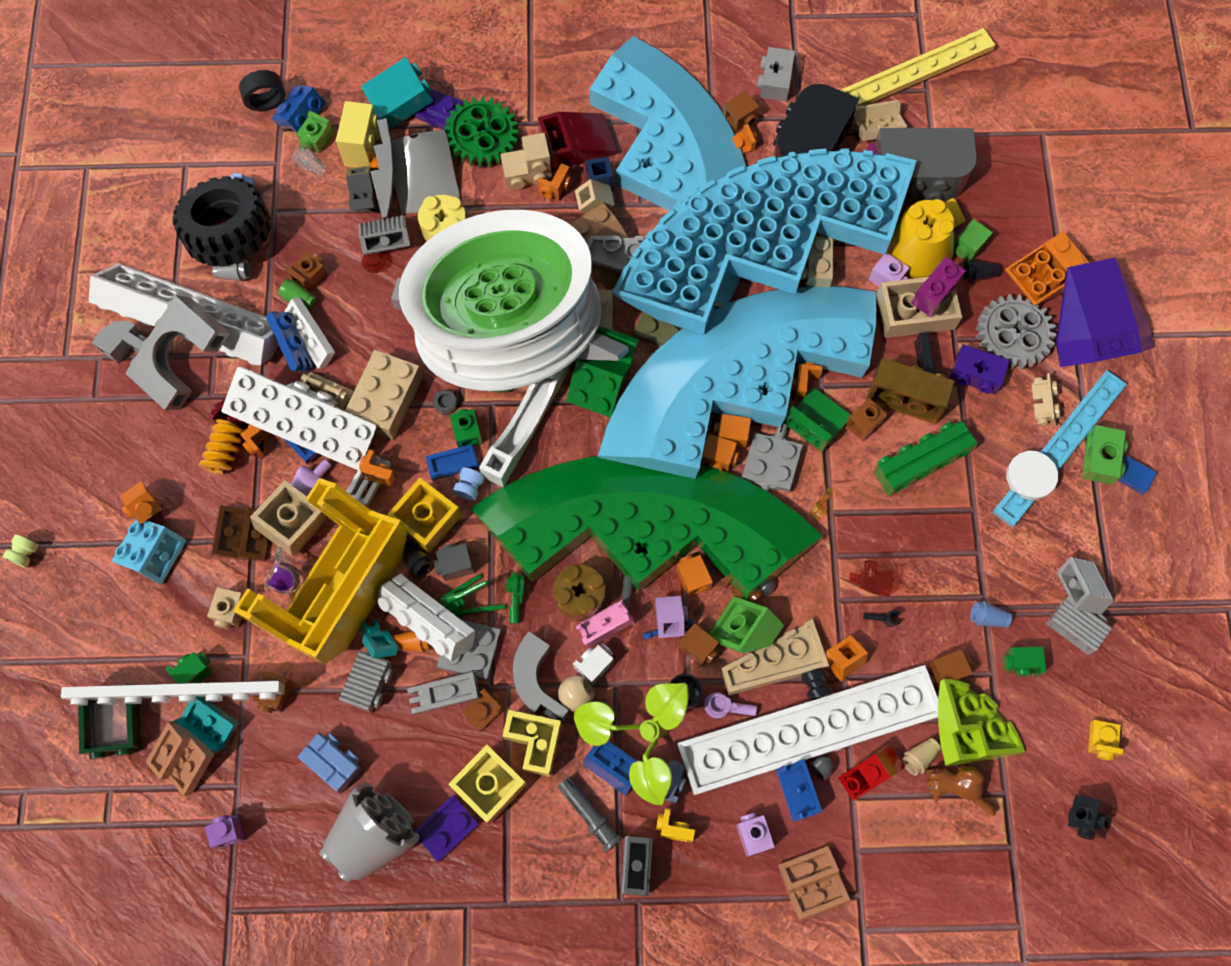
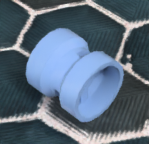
[453,468,485,501]

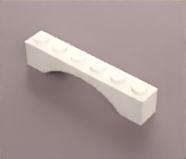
[479,363,572,487]

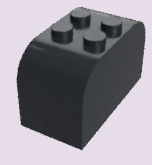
[773,84,859,158]

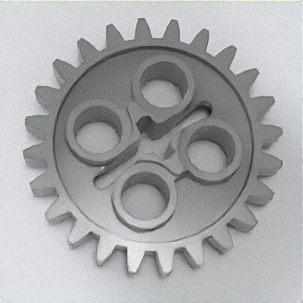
[975,294,1056,370]

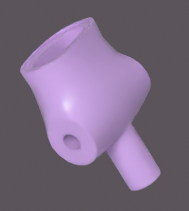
[291,460,331,496]

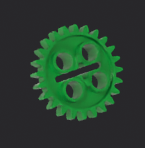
[444,96,519,168]

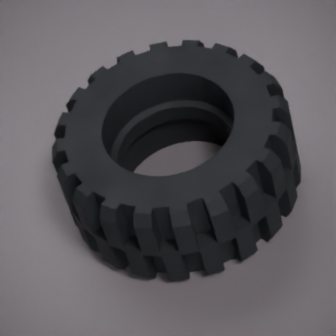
[172,176,271,267]

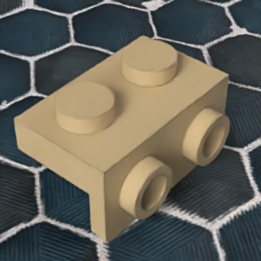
[854,100,907,141]

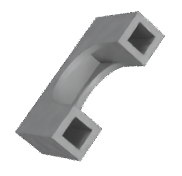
[125,295,230,410]

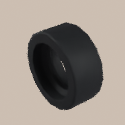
[239,70,286,111]

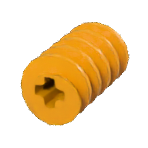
[199,419,244,475]

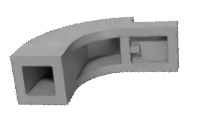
[513,631,569,722]

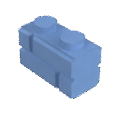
[298,732,363,793]

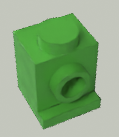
[296,111,334,153]

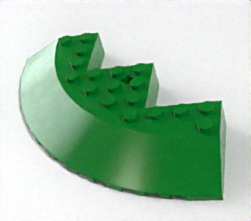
[470,456,823,601]

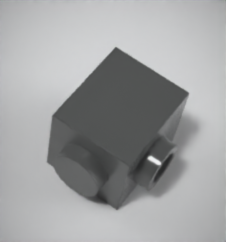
[433,543,474,581]

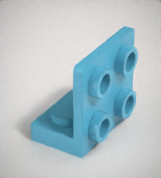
[112,520,187,585]

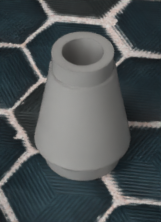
[213,259,251,282]

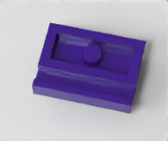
[411,89,463,130]
[414,795,480,862]

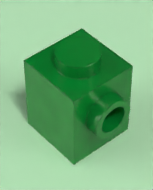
[449,409,483,447]

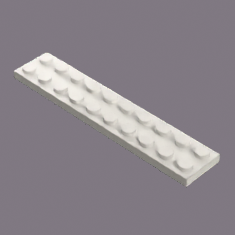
[677,665,938,796]

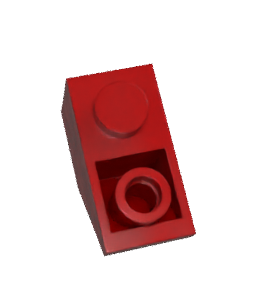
[838,744,905,801]

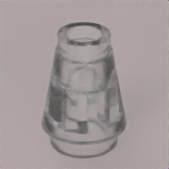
[291,145,327,177]

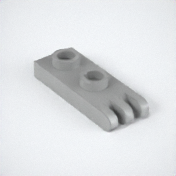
[407,672,480,715]

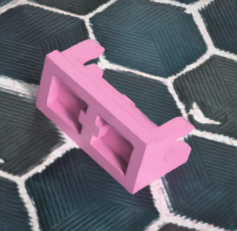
[576,600,635,647]

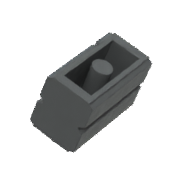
[621,836,653,896]

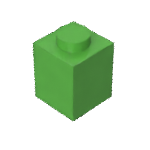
[954,219,993,261]

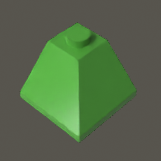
[709,596,784,654]

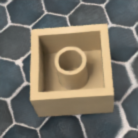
[250,480,326,557]

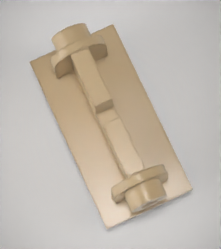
[300,372,354,410]
[1031,373,1061,427]

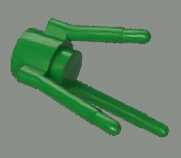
[440,574,506,617]

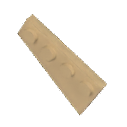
[721,618,829,695]

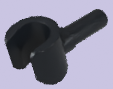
[863,610,901,627]

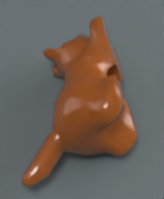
[925,765,996,816]

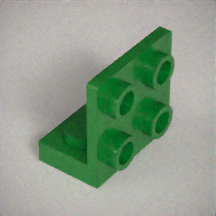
[783,388,850,452]

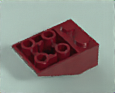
[537,111,617,171]

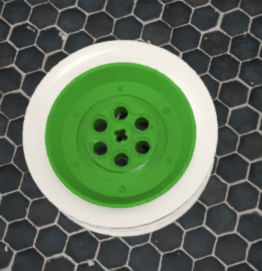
[399,210,602,391]

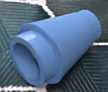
[970,601,1012,628]

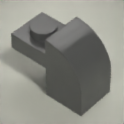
[346,166,376,212]

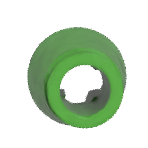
[278,278,316,309]

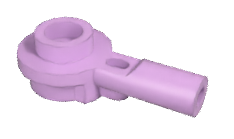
[704,692,757,719]

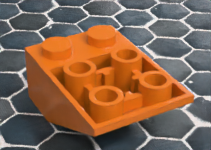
[1005,231,1089,306]

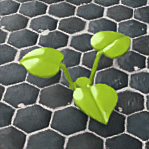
[574,683,689,805]

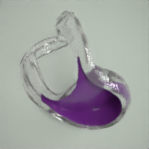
[264,546,303,594]

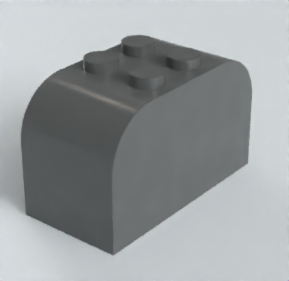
[874,128,976,203]

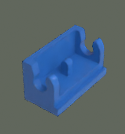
[583,741,636,796]
[776,759,822,822]

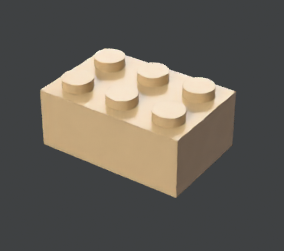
[876,277,962,338]
[345,350,423,440]

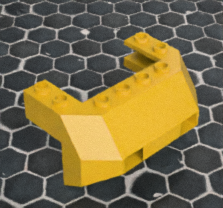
[233,478,408,664]

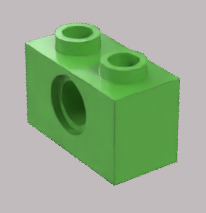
[1082,425,1128,485]

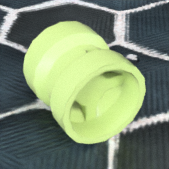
[2,534,39,568]

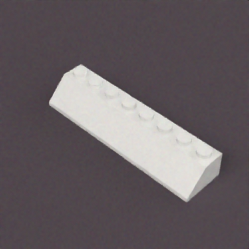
[89,263,279,366]

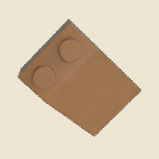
[570,203,629,290]

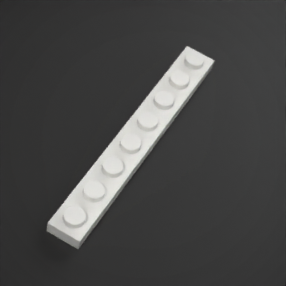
[61,681,285,705]

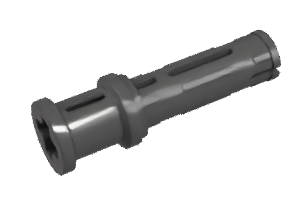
[557,776,623,853]

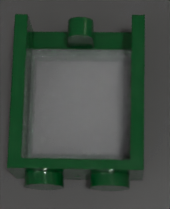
[78,683,142,760]

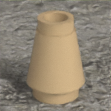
[902,738,941,776]

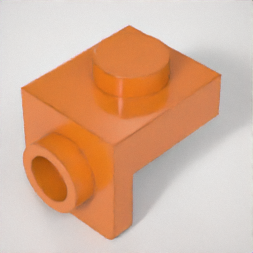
[537,163,572,201]
[791,362,823,401]
[240,424,272,459]

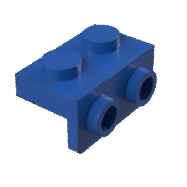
[271,85,326,134]

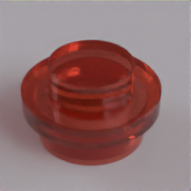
[361,252,385,273]

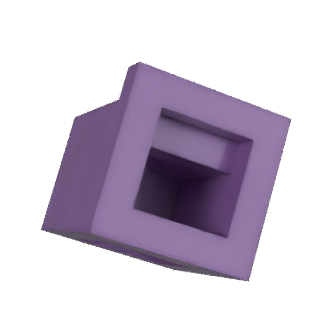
[205,814,245,850]

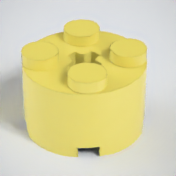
[418,195,466,241]

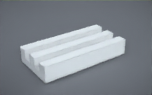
[346,456,391,507]

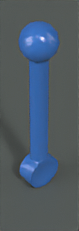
[642,619,694,639]

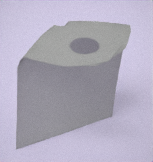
[391,130,461,214]

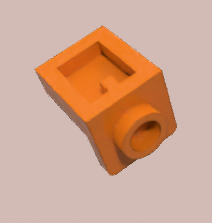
[732,124,758,154]
[359,449,395,488]

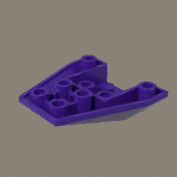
[1056,257,1154,367]

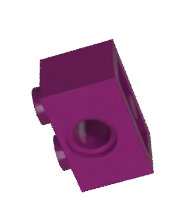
[911,257,966,318]

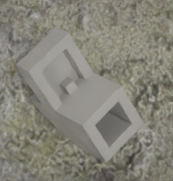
[92,321,146,364]

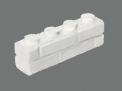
[377,574,476,662]

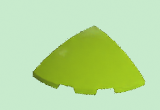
[938,679,1025,766]

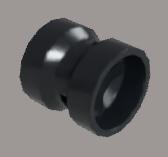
[801,668,834,701]

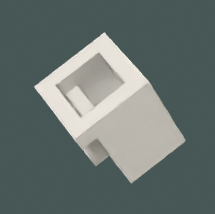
[573,643,614,686]

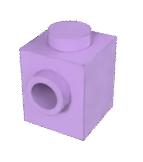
[868,253,909,287]
[655,596,688,638]
[736,812,774,857]

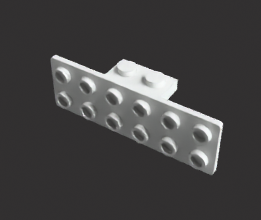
[222,366,377,470]

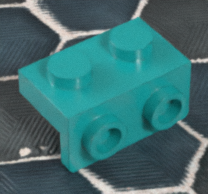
[173,697,239,754]

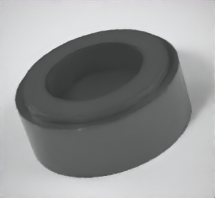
[433,390,458,415]

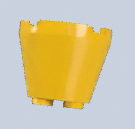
[883,199,954,279]

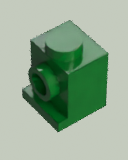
[1002,647,1047,677]
[165,651,214,684]

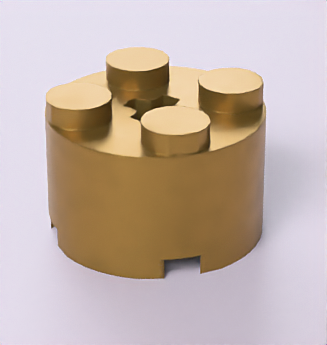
[553,565,605,622]

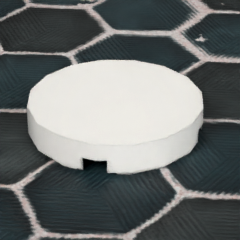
[1006,451,1058,500]

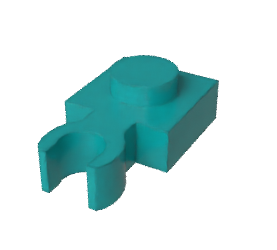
[360,620,398,659]

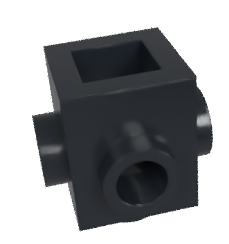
[1068,794,1113,841]

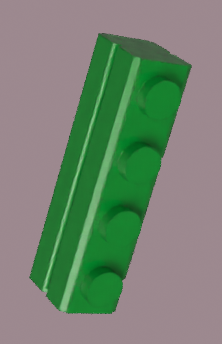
[874,421,977,496]

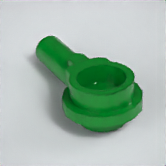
[506,572,524,623]

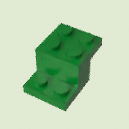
[566,326,639,418]

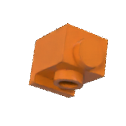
[826,635,868,682]

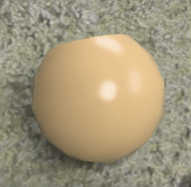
[558,675,595,712]

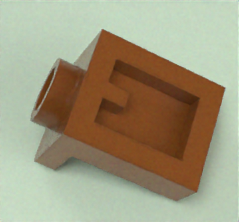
[462,688,503,733]

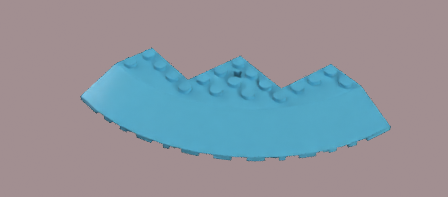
[589,36,746,306]
[612,149,917,335]
[598,286,876,479]

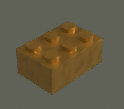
[866,358,954,424]

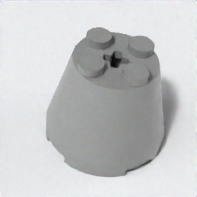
[320,783,419,883]

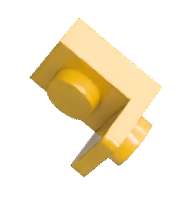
[1088,720,1124,761]
[656,808,695,843]

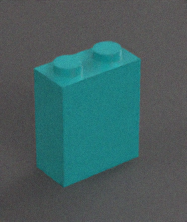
[361,57,433,130]

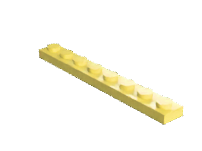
[840,28,995,107]

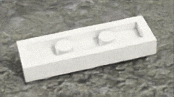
[284,298,335,369]

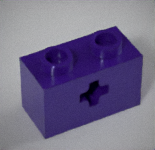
[949,344,1010,394]

